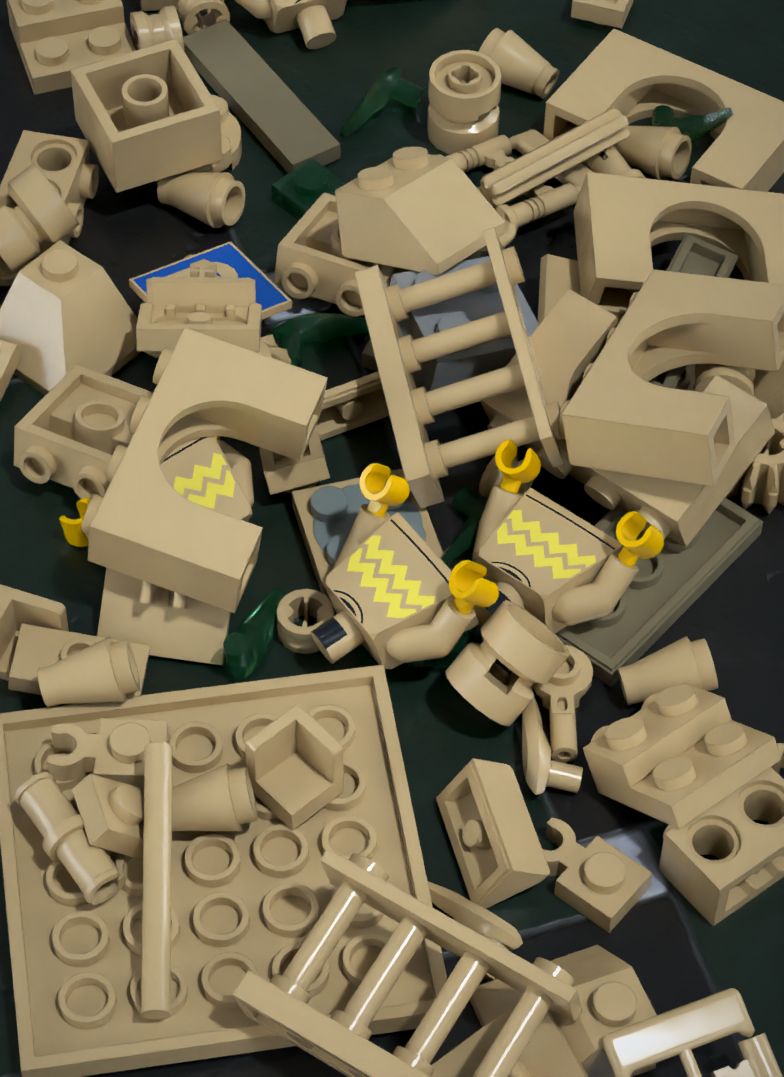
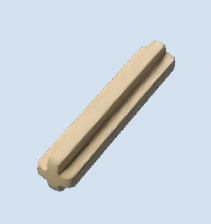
[480,109,630,207]

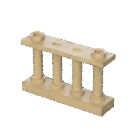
[354,227,565,508]
[232,849,582,1077]

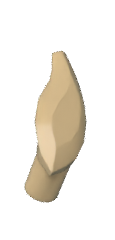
[522,698,583,795]
[428,881,523,981]

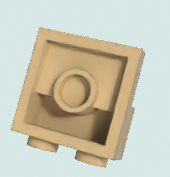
[7,0,136,95]
[274,192,407,317]
[14,364,153,500]
[583,682,782,829]

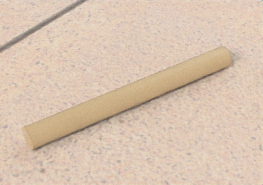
[141,742,172,1019]

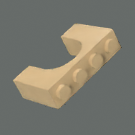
[543,29,784,192]
[574,172,784,320]
[558,269,784,487]
[480,288,775,547]
[81,327,328,613]

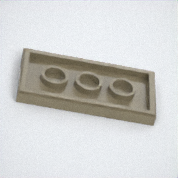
[555,498,764,687]

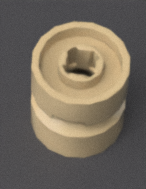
[427,50,502,155]
[0,163,80,273]
[445,600,570,727]

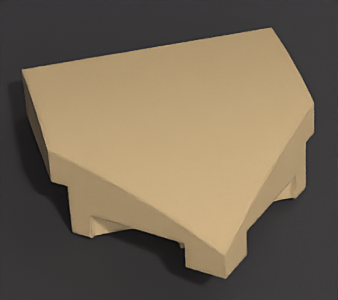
[136,259,262,352]

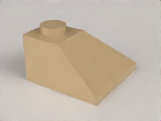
[0,240,142,395]
[470,945,657,1077]

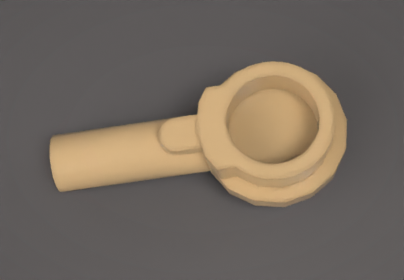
[531,645,593,763]

